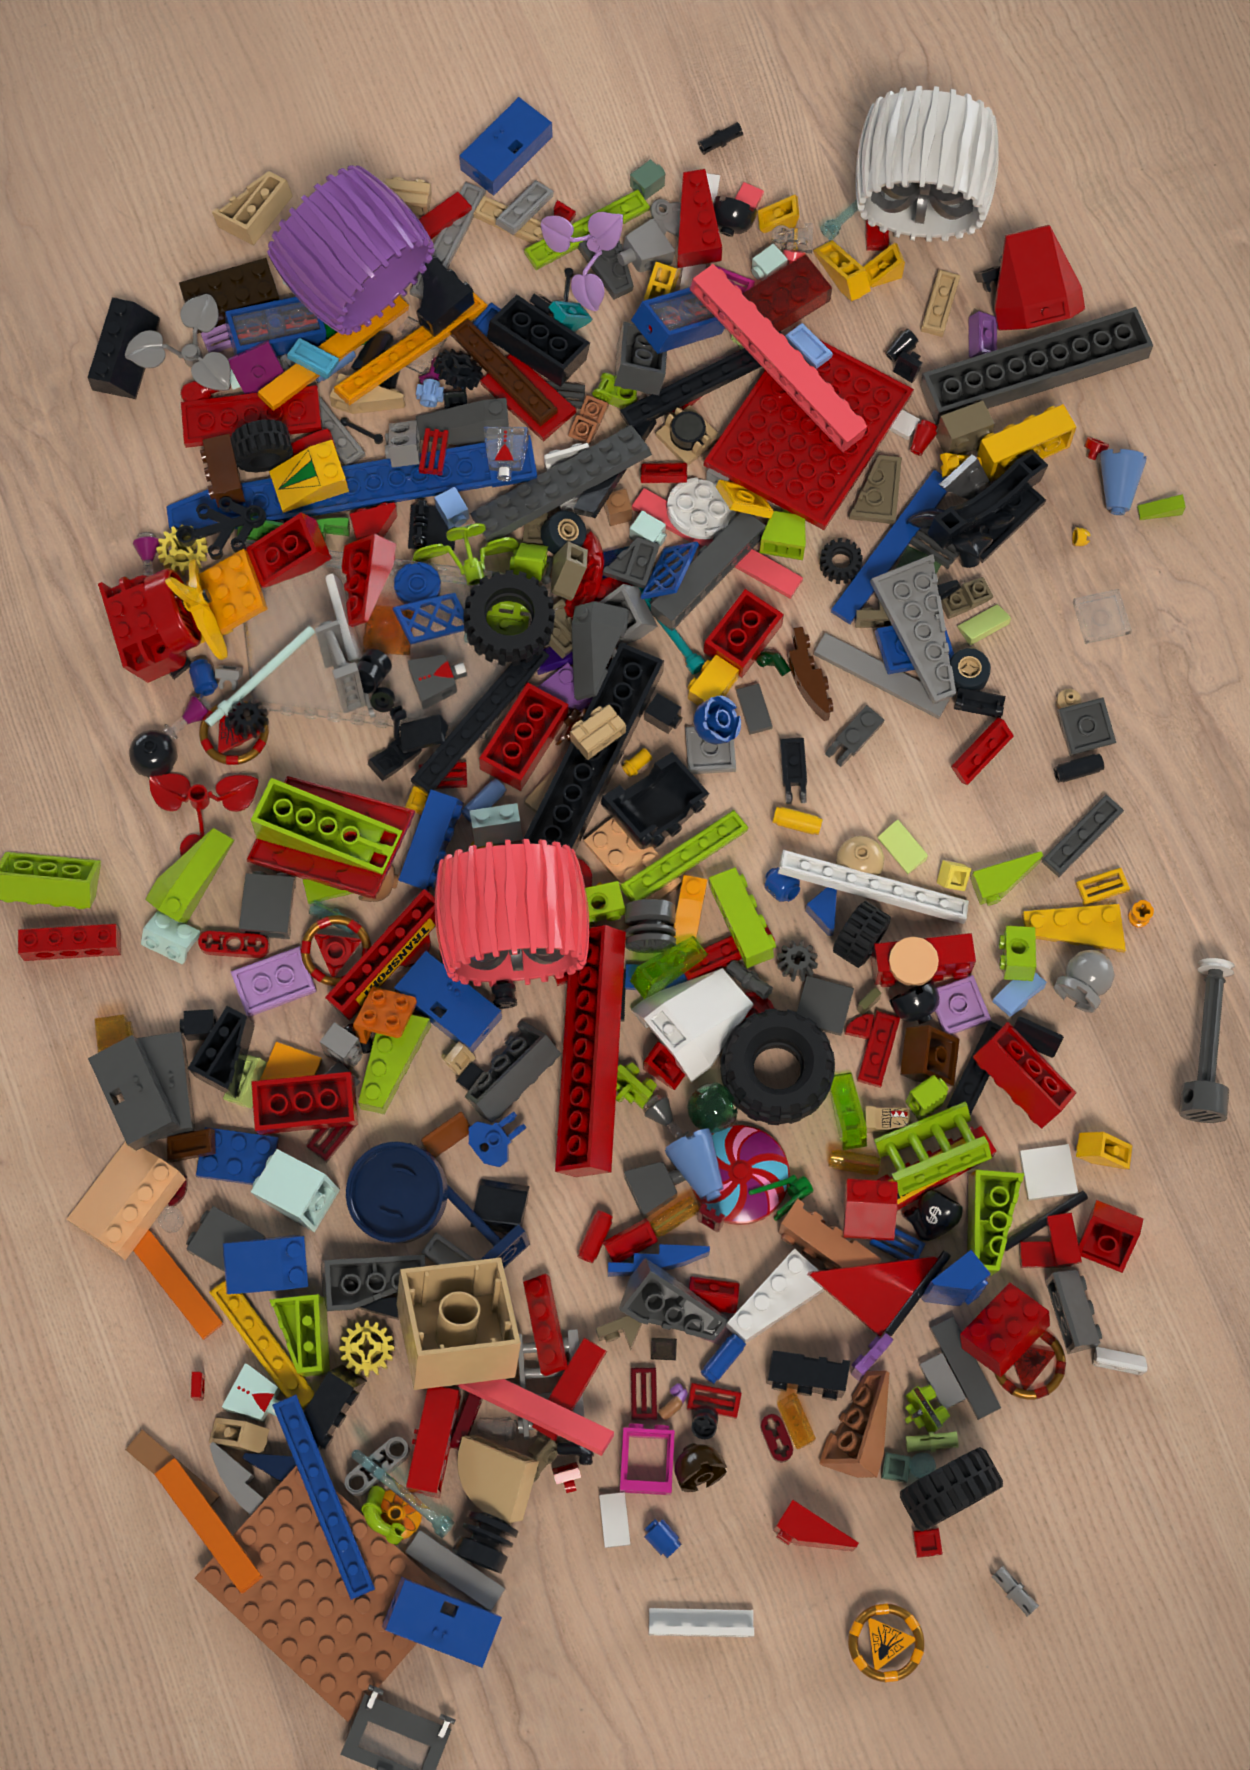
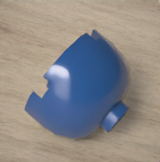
[693,695,741,745]

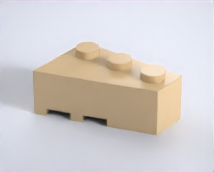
[212,171,293,246]

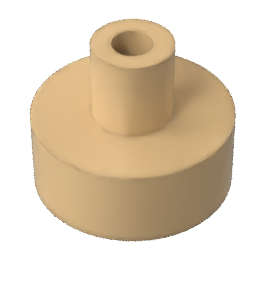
[1056,689,1081,709]

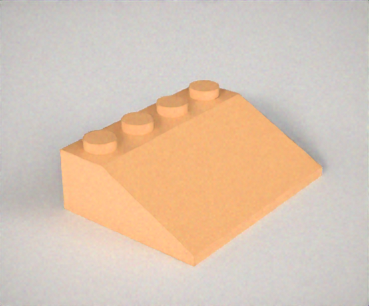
[66,1141,186,1260]

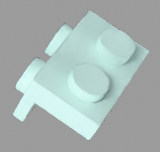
[141,911,200,964]

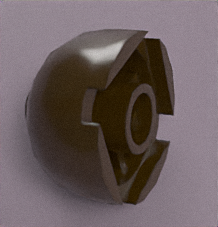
[674,1443,727,1492]

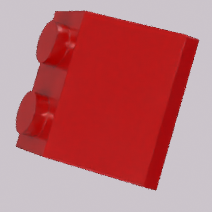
[843,1179,898,1241]
[1079,1200,1144,1273]

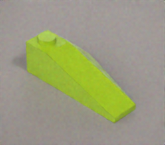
[145,828,235,924]

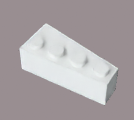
[726,1249,825,1343]

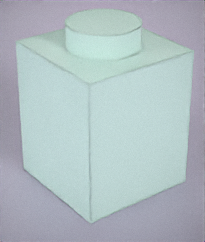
[751,243,788,285]
[629,510,667,546]

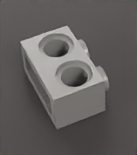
[385,420,420,467]
[320,1022,363,1070]

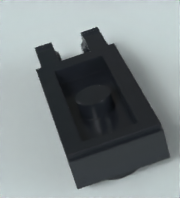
[780,738,807,804]

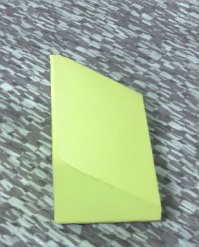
[957,604,1011,646]
[878,820,928,874]
[223,1055,267,1108]

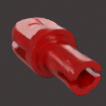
[180,380,231,402]

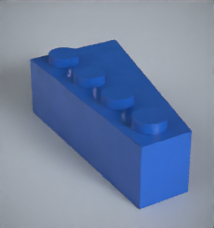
[398,789,464,892]

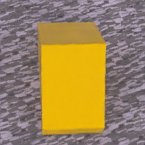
[864,242,905,288]

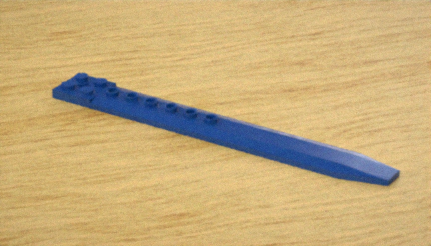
[166,435,537,530]

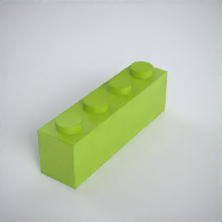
[709,867,776,968]

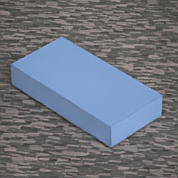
[785,323,833,369]

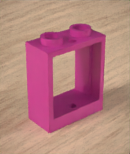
[620,1423,675,1496]

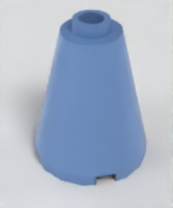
[1100,449,1147,515]
[665,1128,724,1201]

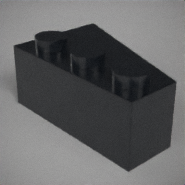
[188,1006,255,1099]
[304,1365,367,1451]

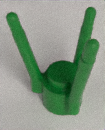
[749,1174,813,1221]

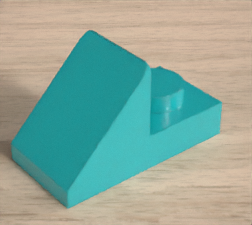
[549,301,593,332]

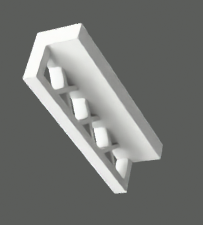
[649,1608,754,1638]

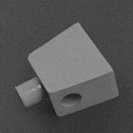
[617,219,675,272]

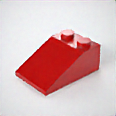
[246,512,332,588]
[774,1500,859,1552]

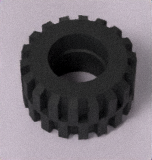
[230,419,293,473]
[833,901,891,968]

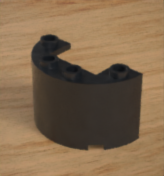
[601,752,710,849]

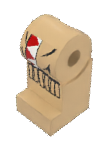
[863,1106,910,1133]

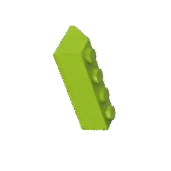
[0,852,101,909]

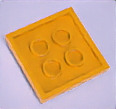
[185,549,268,635]

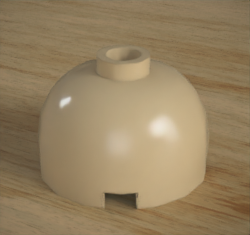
[836,836,884,876]

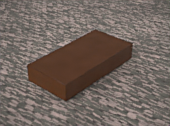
[167,1128,216,1162]

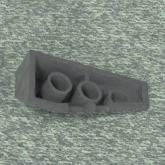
[416,398,510,447]
[572,601,630,701]
[321,1255,425,1312]
[619,1258,729,1341]

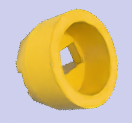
[1072,527,1091,547]

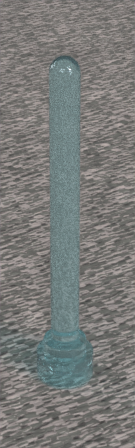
[820,199,858,240]
[352,1450,455,1538]

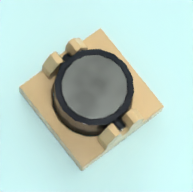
[656,405,721,465]

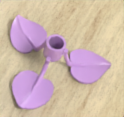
[541,212,623,311]

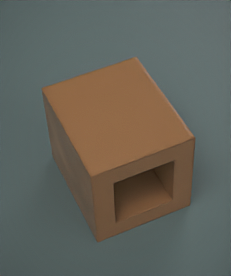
[604,489,632,526]

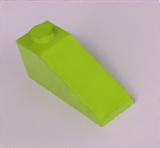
[970,851,1043,906]

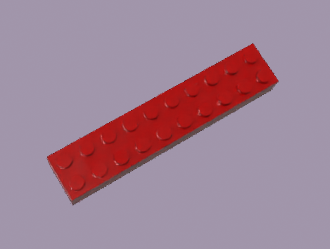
[555,925,626,1178]

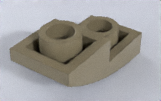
[941,577,994,619]

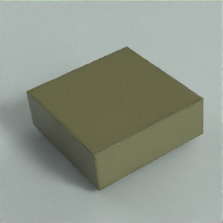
[857,987,882,1015]

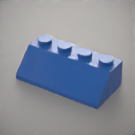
[921,1250,991,1307]

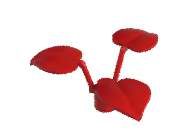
[149,773,259,857]

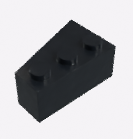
[767,1350,850,1401]

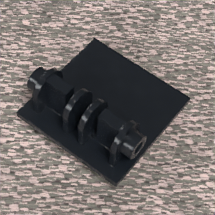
[408,500,456,551]

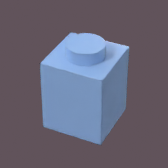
[434,487,469,529]

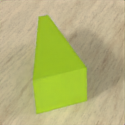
[1137,494,1186,520]

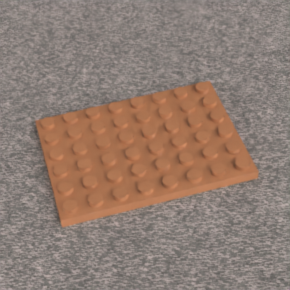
[195,1465,451,1722]

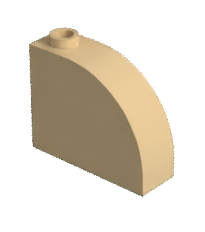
[458,1434,539,1525]

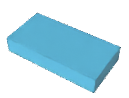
[287,338,339,379]

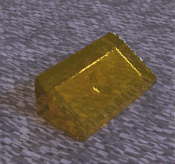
[777,1393,816,1449]

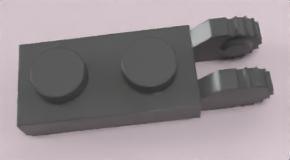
[825,705,885,767]

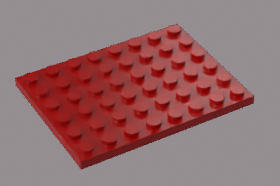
[703,326,914,531]

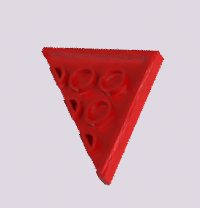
[807,1256,938,1336]

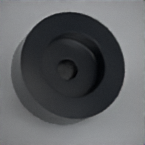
[370,687,395,712]

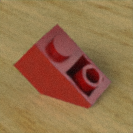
[350,502,397,541]

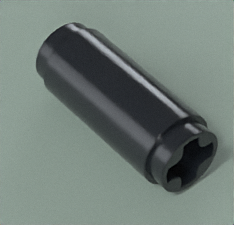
[1053,754,1104,783]

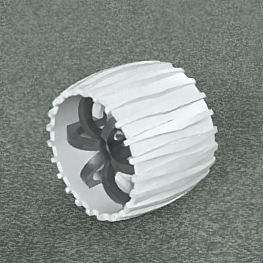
[856,86,999,242]

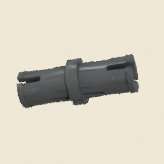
[726,960,773,1000]

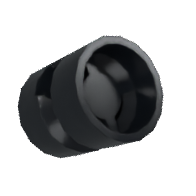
[356,649,392,694]

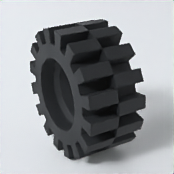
[819,538,863,584]

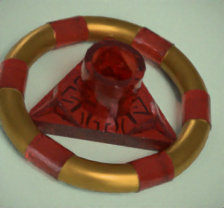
[994,1330,1066,1400]

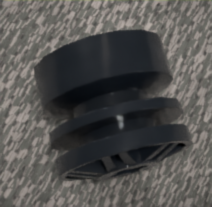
[452,1510,519,1574]

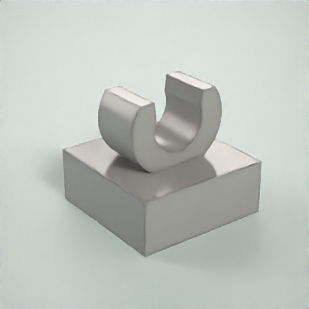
[215,665,243,690]

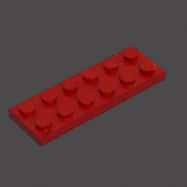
[181,385,322,448]

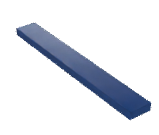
[831,470,948,625]
[272,1395,375,1600]

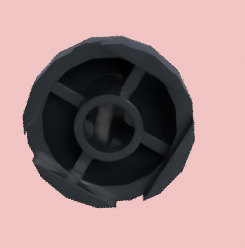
[713,196,758,237]
[129,730,178,778]
[889,980,940,1025]

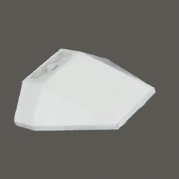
[631,968,753,1082]

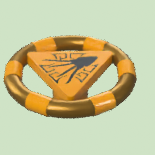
[848,1603,925,1683]

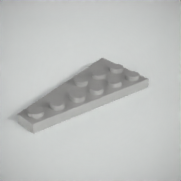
[870,554,956,705]

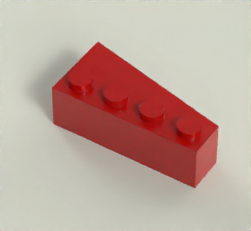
[677,169,722,268]

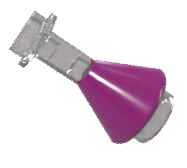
[133,532,160,576]
[162,695,212,740]

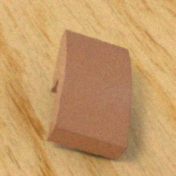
[568,395,609,445]

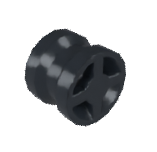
[491,983,517,1009]

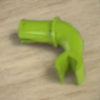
[361,1486,406,1545]

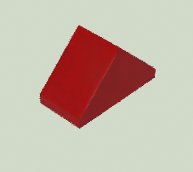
[643,1042,685,1090]

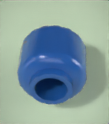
[765,867,800,902]

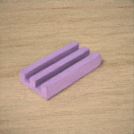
[201,324,232,353]

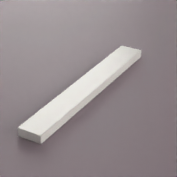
[778,850,969,924]

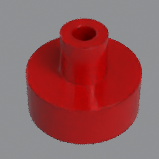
[1084,437,1109,460]

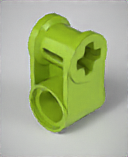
[592,373,637,409]

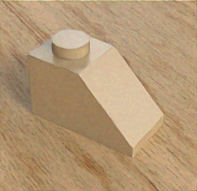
[209,1418,270,1454]

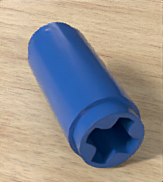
[700,1333,746,1384]

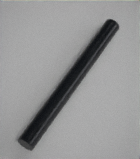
[1004,1190,1088,1252]
[884,1250,951,1336]

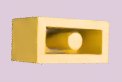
[687,655,739,706]

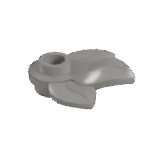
[650,199,681,236]

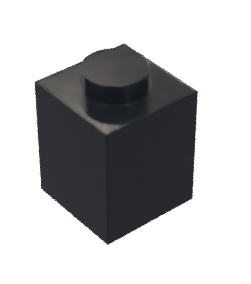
[644,693,683,734]
[180,1009,217,1041]

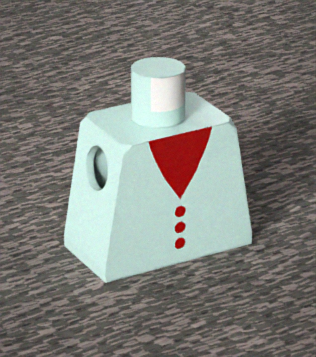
[222,1363,280,1422]

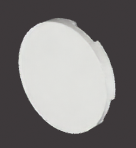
[667,477,736,539]

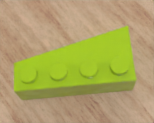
[967,1170,1024,1276]

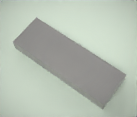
[495,180,554,235]

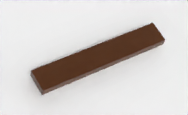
[450,318,558,427]

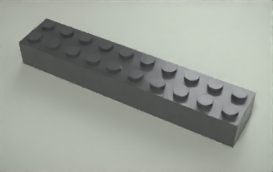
[920,307,1153,425]

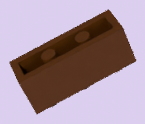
[200,434,245,508]

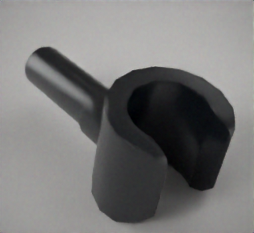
[390,705,407,739]

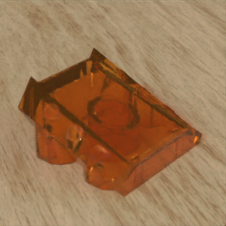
[363,605,414,655]

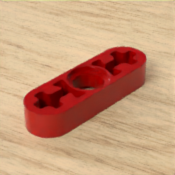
[198,931,270,959]

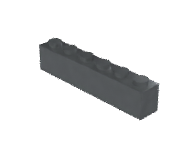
[651,512,765,631]

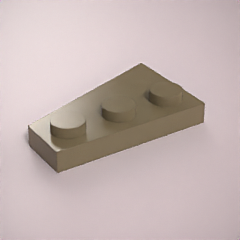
[849,455,902,524]

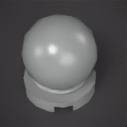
[1053,950,1115,1013]

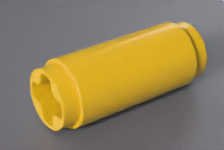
[772,807,823,835]

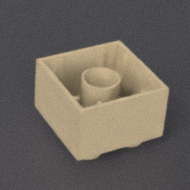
[397,1258,521,1390]

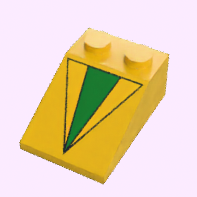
[269,440,349,513]

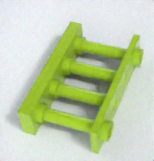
[874,1102,992,1196]

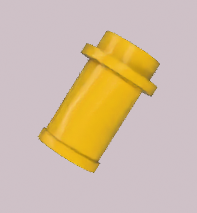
[622,748,653,777]

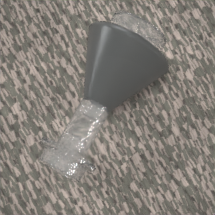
[644,1094,690,1141]

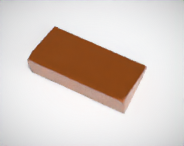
[421,1112,470,1158]

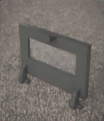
[340,1684,456,1770]

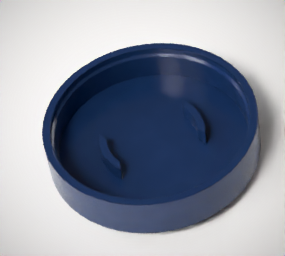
[346,1142,448,1243]

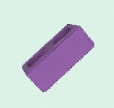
[969,311,997,358]

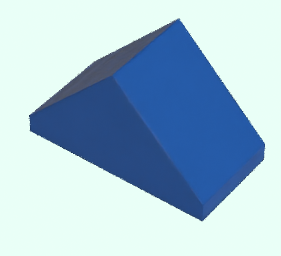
[805,887,837,936]

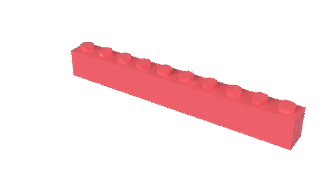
[690,264,868,452]

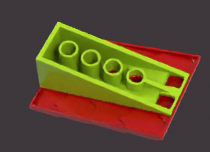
[247,776,415,899]

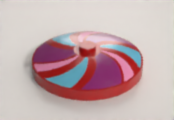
[691,1125,790,1225]

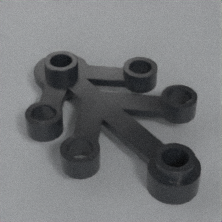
[176,497,266,560]

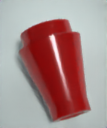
[910,420,938,456]

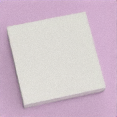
[1019,1144,1078,1201]

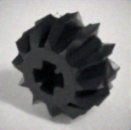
[228,698,269,739]

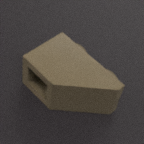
[551,541,588,601]

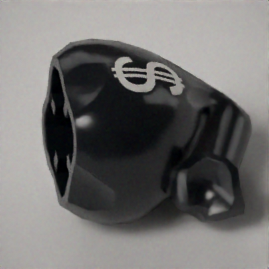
[902,1189,963,1241]

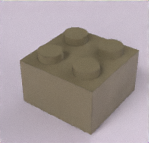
[936,401,994,455]

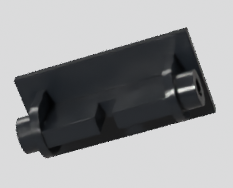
[954,687,1006,718]

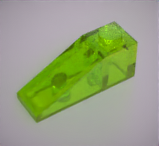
[630,936,708,1000]
[830,1072,867,1150]

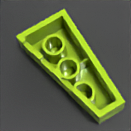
[358,1015,431,1115]

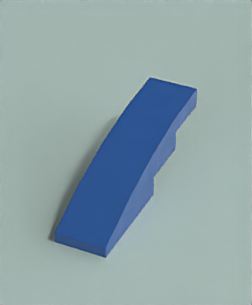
[608,1244,710,1277]

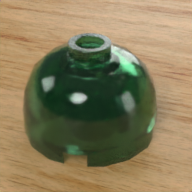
[687,1082,738,1133]

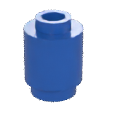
[189,659,218,696]
[644,1519,682,1558]

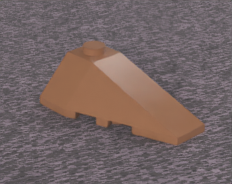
[819,1371,890,1478]

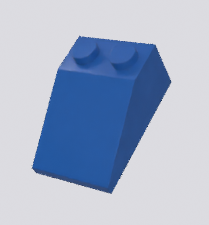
[222,1235,308,1294]

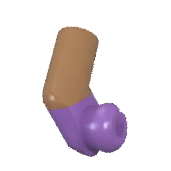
[658,1383,688,1421]

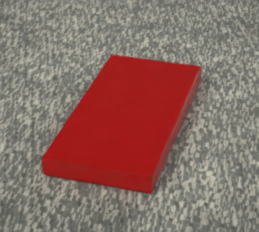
[480,354,577,442]

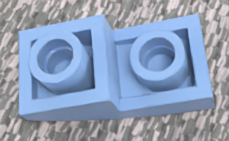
[993,973,1047,1017]

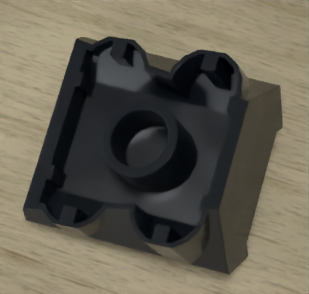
[470,1179,530,1235]

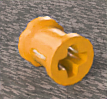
[1128,900,1154,928]

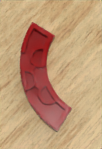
[564,531,604,621]

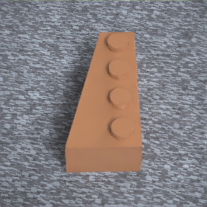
[778,1198,881,1270]

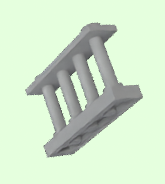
[315,620,366,714]
[518,1329,584,1440]

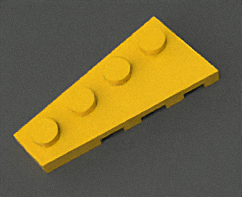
[1022,904,1126,953]

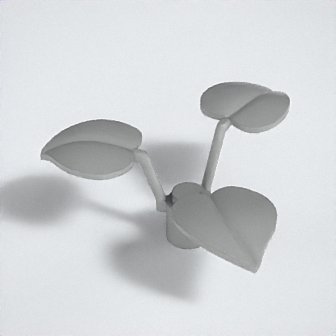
[125,294,231,391]

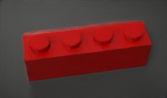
[973,1022,1076,1129]

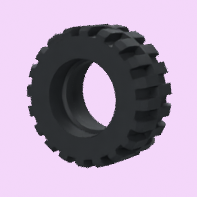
[464,570,555,666]
[900,1447,1003,1531]

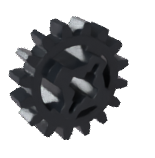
[433,349,483,391]

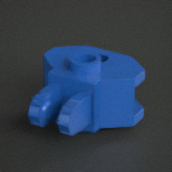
[469,1112,526,1167]

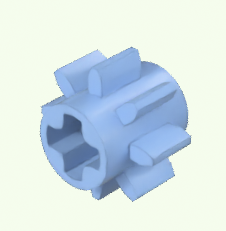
[416,379,444,408]

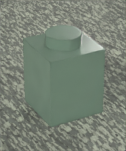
[630,159,666,200]

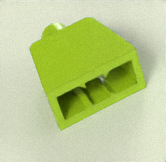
[759,509,806,560]

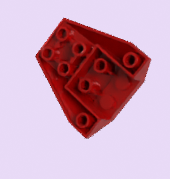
[994,225,1085,331]

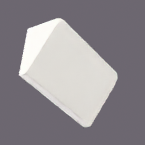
[1093,1347,1148,1376]

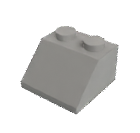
[599,584,657,648]

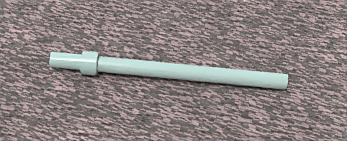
[205,626,315,727]

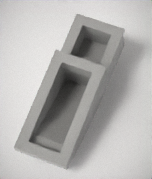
[210,1442,265,1515]

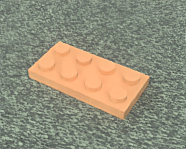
[584,818,682,900]

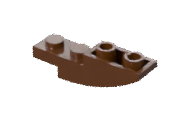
[788,626,833,721]

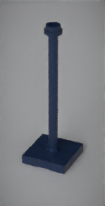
[409,1143,530,1269]

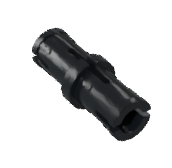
[698,122,743,155]

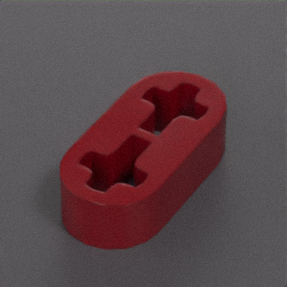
[760,1414,793,1463]

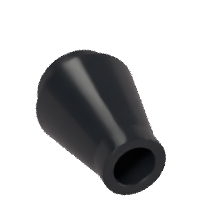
[885,329,919,362]

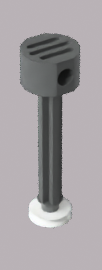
[1179,958,1235,1123]

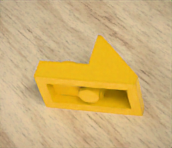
[758,194,799,233]

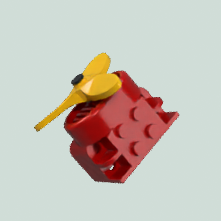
[98,559,228,683]

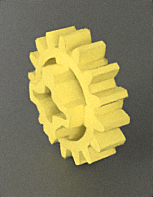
[156,525,208,575]
[339,1320,395,1377]

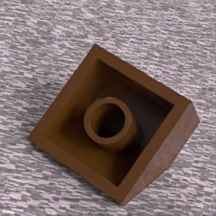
[900,1025,960,1086]

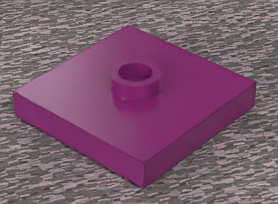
[228,340,285,394]

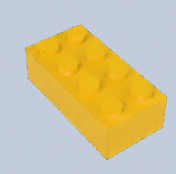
[977,404,1076,482]

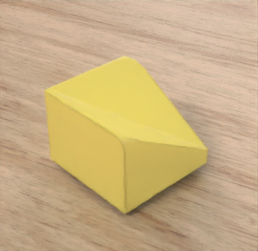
[937,860,971,891]

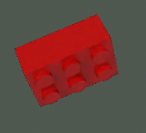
[704,589,784,678]
[960,1282,1050,1378]

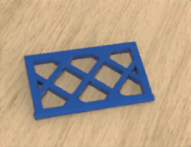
[641,541,699,599]
[393,593,464,645]

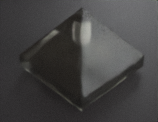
[651,1338,677,1360]

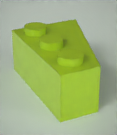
[269,1294,330,1377]

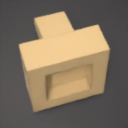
[441,1042,476,1076]

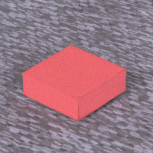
[735,182,764,212]

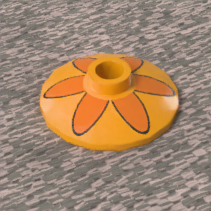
[381,1489,422,1540]

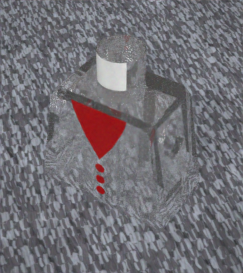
[483,427,529,481]

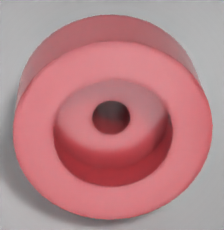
[783,249,806,270]

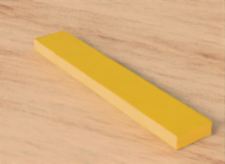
[209,1280,315,1410]

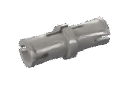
[992,1566,1039,1617]

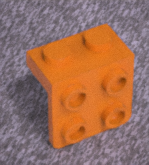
[353,986,417,1044]

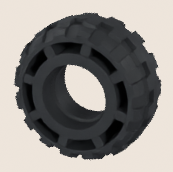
[720,1008,835,1126]

